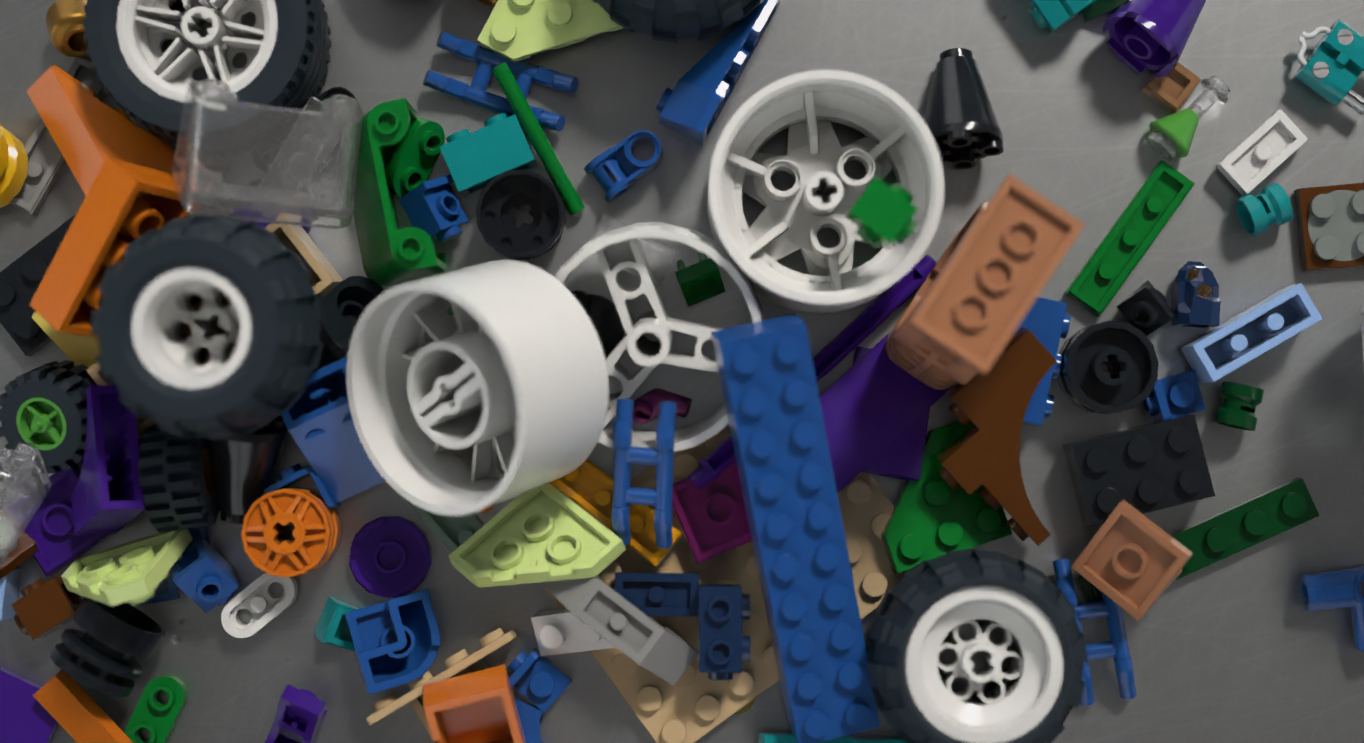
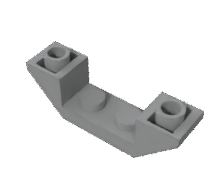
[541,574,699,686]

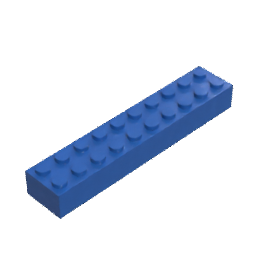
[711,313,880,743]

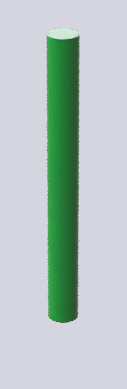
[491,62,585,215]

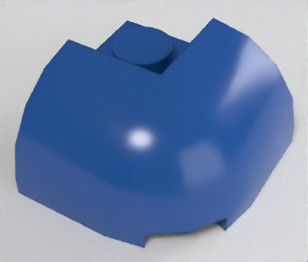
[344,589,440,695]

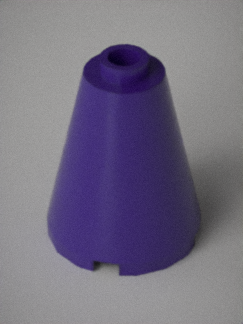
[1103,0,1206,78]

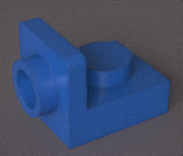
[1142,370,1206,422]
[507,647,572,713]

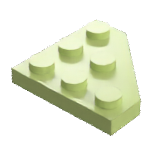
[477,0,624,62]
[448,482,626,588]
[61,529,193,606]

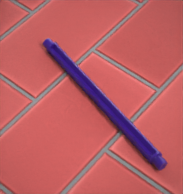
[688,255,936,490]

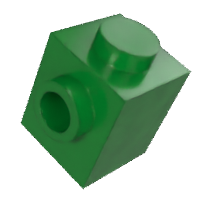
[845,176,918,249]

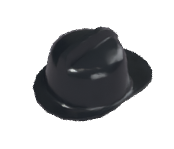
[321,276,385,351]

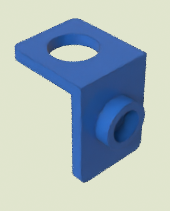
[263,463,341,509]

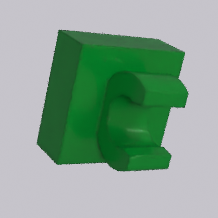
[675,251,726,307]

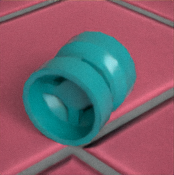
[1235,183,1293,237]

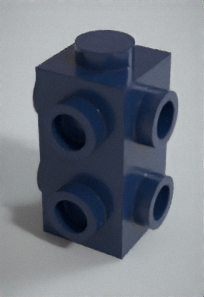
[699,584,750,680]

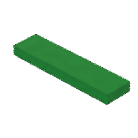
[1064,160,1195,317]

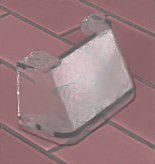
[171,79,363,229]

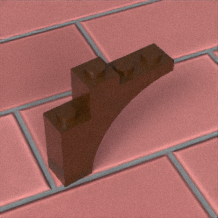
[936,327,1057,546]

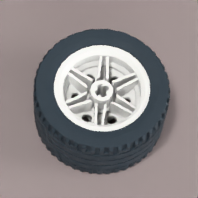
[83,0,332,153]

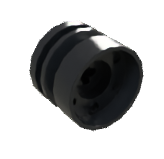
[476,170,566,260]
[50,597,165,698]

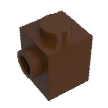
[11,576,82,640]

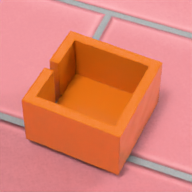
[423,664,526,743]

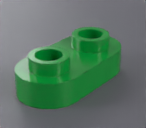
[384,117,445,197]
[125,675,188,743]

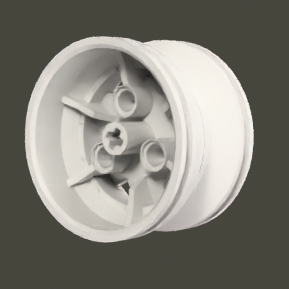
[707,70,945,315]

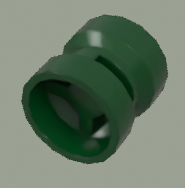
[1213,381,1264,431]

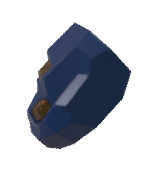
[1171,261,1221,328]

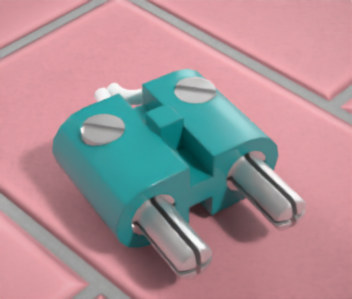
[1294,19,1364,115]

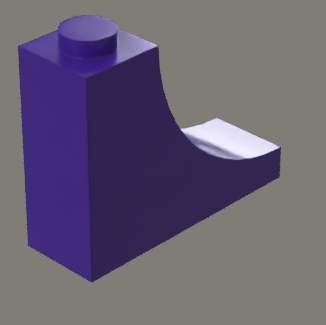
[71,385,144,535]

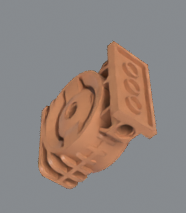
[885,174,1084,390]

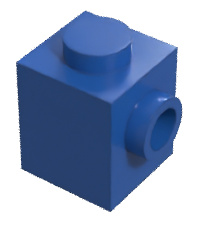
[171,537,239,614]

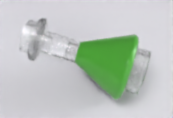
[1147,76,1231,161]

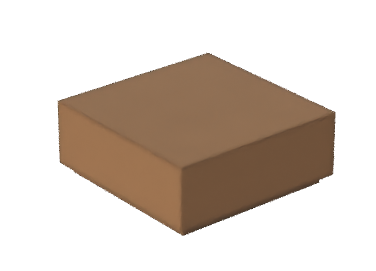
[1142,62,1202,113]

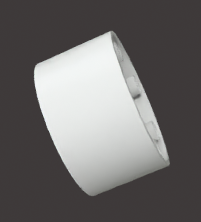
[346,260,609,516]

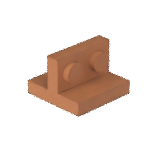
[1071,500,1193,621]

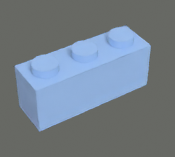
[1180,283,1322,384]

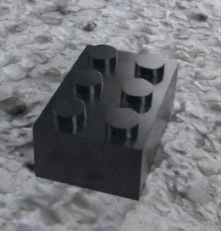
[1063,414,1215,526]

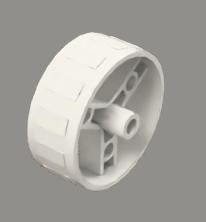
[554,222,764,452]

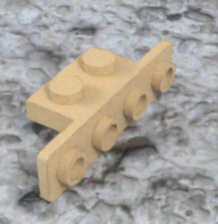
[366,627,518,737]

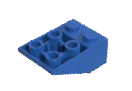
[281,357,386,504]

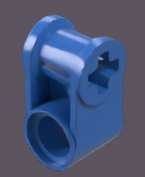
[584,130,663,202]

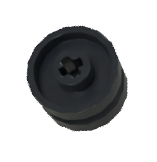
[1057,321,1159,414]

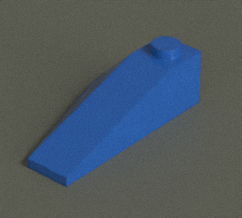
[656,0,780,146]

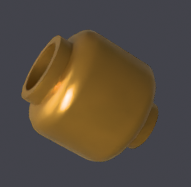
[45,0,88,58]

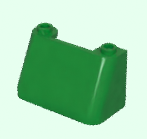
[341,98,449,286]

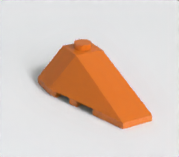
[26,65,190,196]

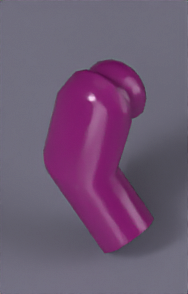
[632,388,692,424]

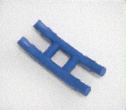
[423,31,579,132]
[612,399,677,549]
[1053,559,1136,706]

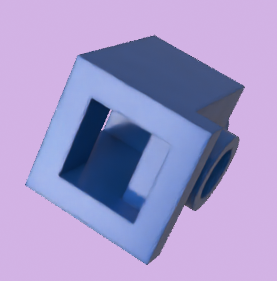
[399,174,469,244]

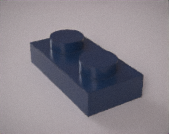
[615,572,699,616]

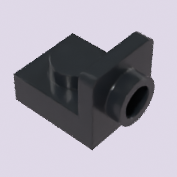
[1116,280,1174,337]

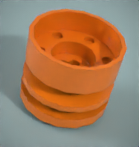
[241,487,343,578]

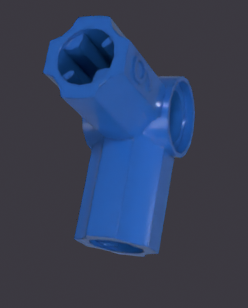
[1300,565,1364,651]

